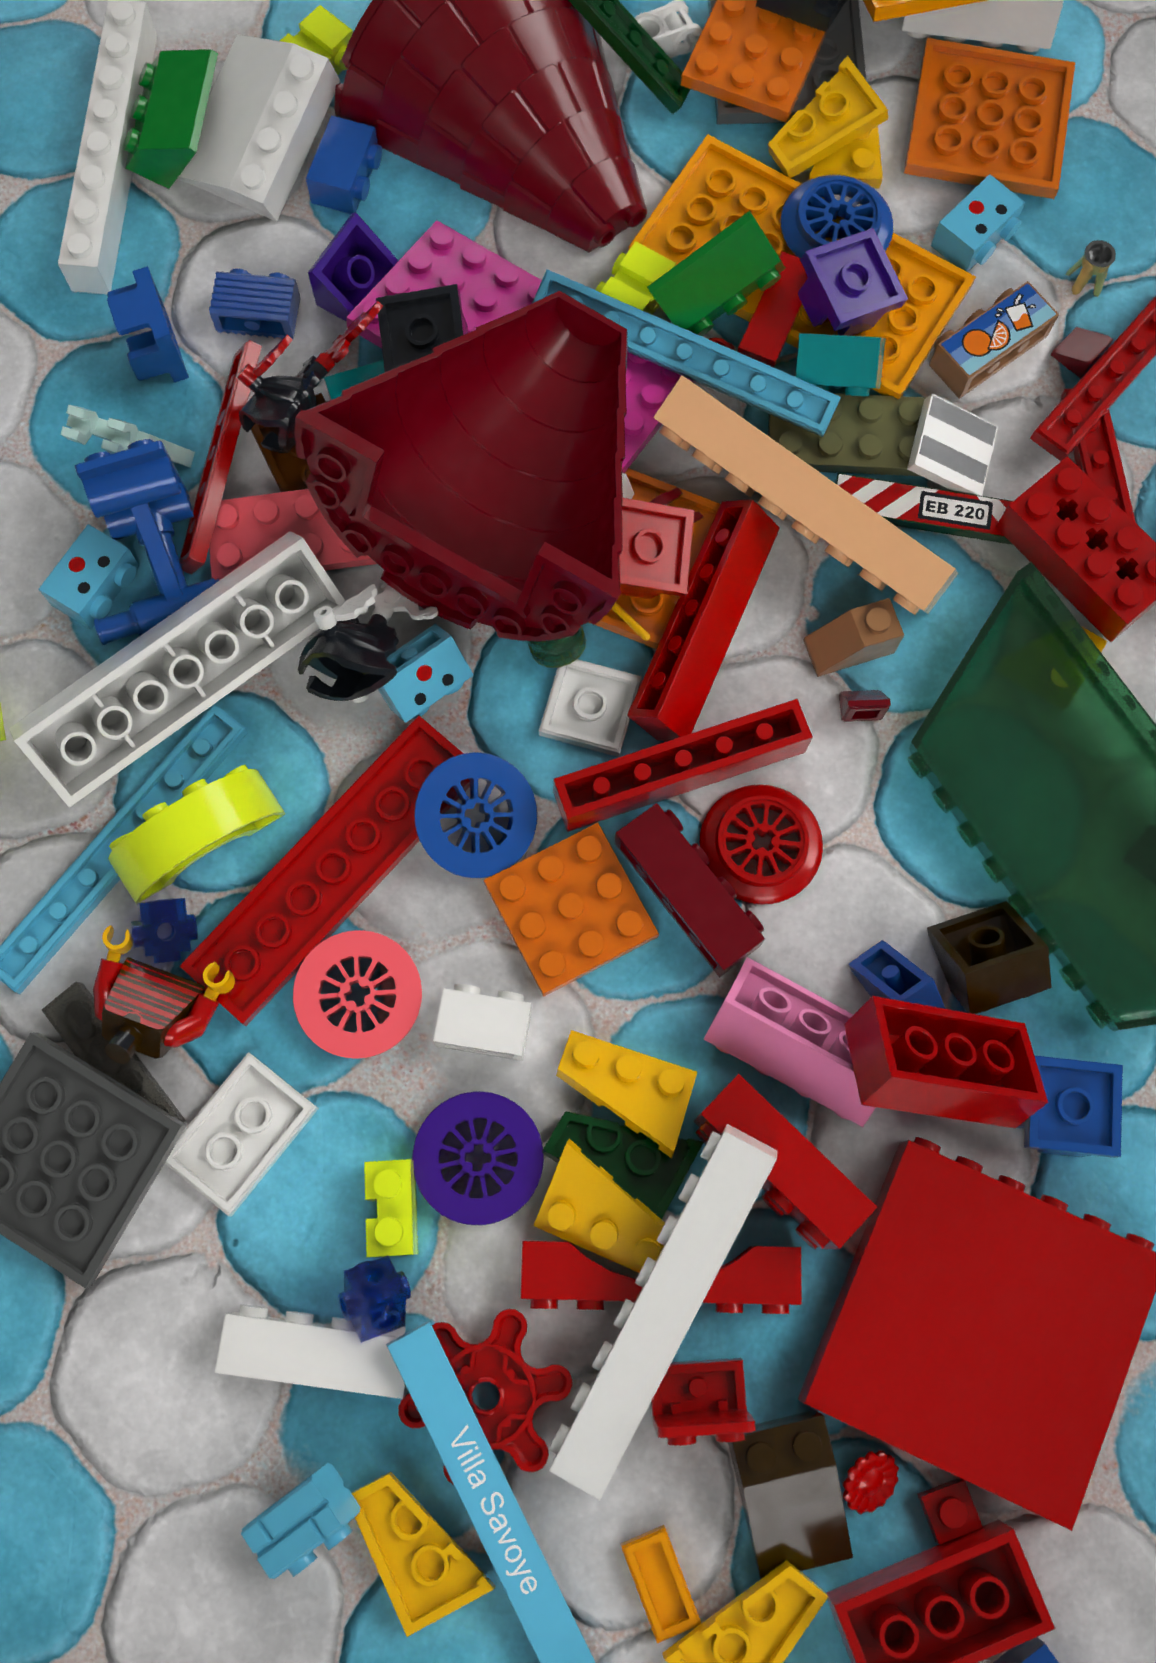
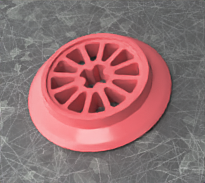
[293,930,422,1059]

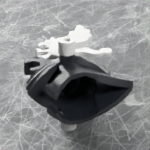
[298,581,439,703]

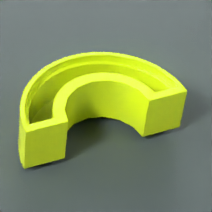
[108,765,286,905]

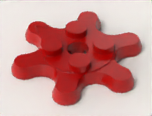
[398,1309,572,1485]

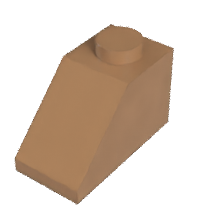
[803,598,904,677]

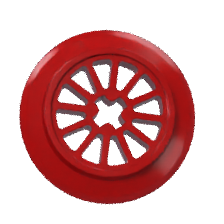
[699,785,823,904]

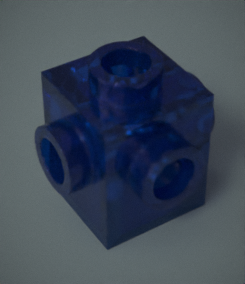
[131,897,198,963]
[338,1256,411,1343]

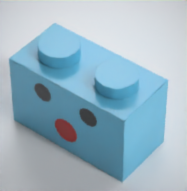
[931,174,1025,272]
[39,524,139,630]
[378,624,474,723]

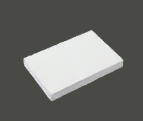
[165,1052,319,1217]

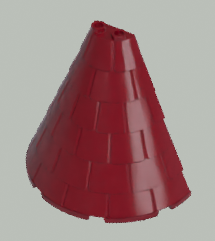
[334,0,647,253]
[294,291,628,641]

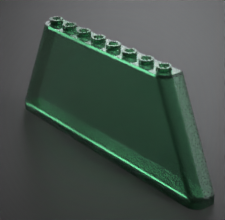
[907,562,1156,1031]

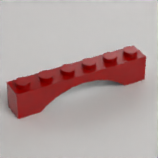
[521,1241,802,1314]

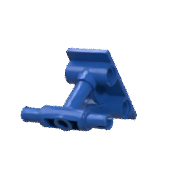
[75,439,219,645]

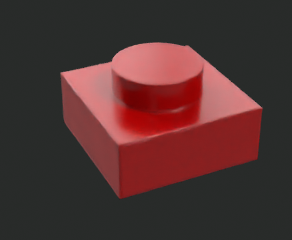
[917,1478,983,1545]

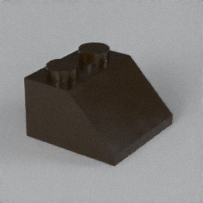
[927,901,1052,1014]

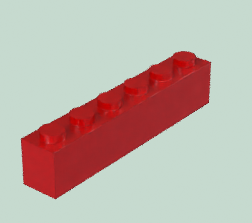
[627,499,780,741]
[553,699,813,832]

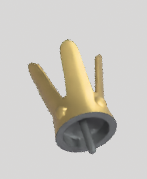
[1066,240,1116,297]

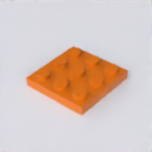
[681,0,827,123]
[484,822,659,997]

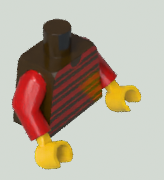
[93,925,235,1064]

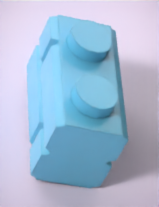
[241,1463,361,1579]

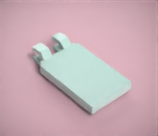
[60,405,195,468]

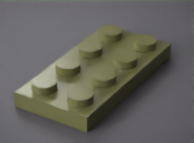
[768,393,926,476]

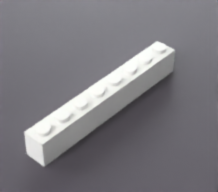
[58,0,157,294]
[549,1124,778,1500]

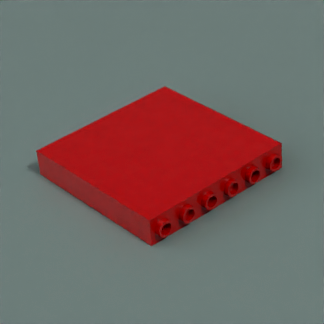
[798,1137,1156,1531]

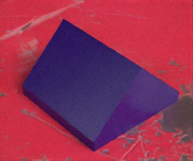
[308,212,399,322]

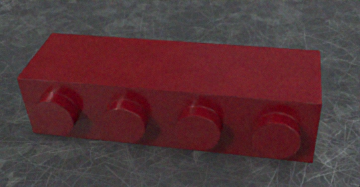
[614,803,765,978]

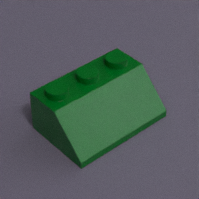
[123,49,218,189]
[647,211,786,336]

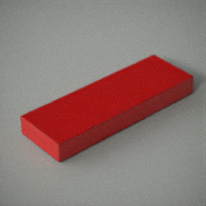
[737,251,808,368]

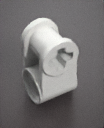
[635,0,703,58]

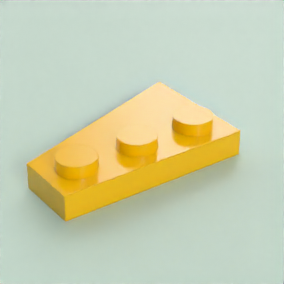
[662,1560,829,1663]

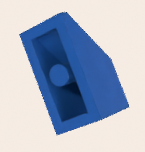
[849,940,946,1009]

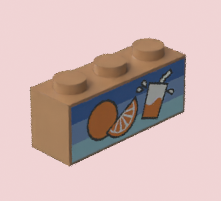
[929,281,1059,399]

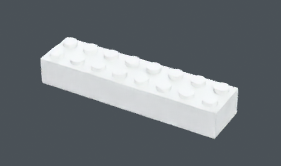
[9,531,345,808]

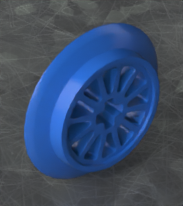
[781,175,893,258]
[415,752,537,878]

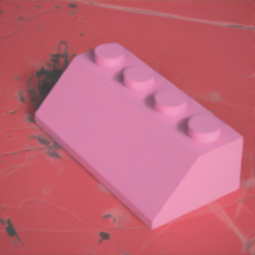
[703,957,876,1127]

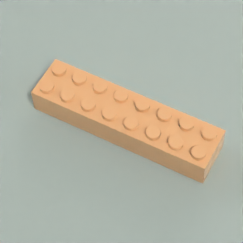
[653,375,958,615]

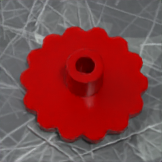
[843,1450,899,1514]

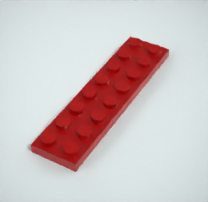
[179,715,470,1026]

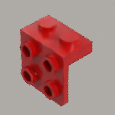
[651,1358,756,1446]

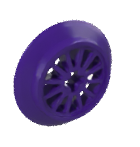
[412,1091,544,1225]

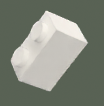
[433,984,532,1061]

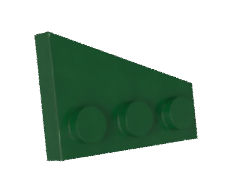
[542,1111,704,1219]

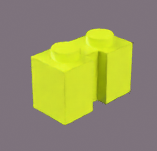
[280,5,353,75]
[595,241,676,315]
[364,1159,418,1257]

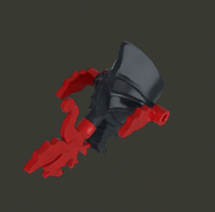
[236,301,383,453]

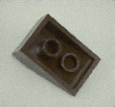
[728,1410,853,1579]

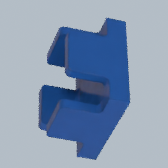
[107,266,189,383]
[1017,1055,1123,1158]

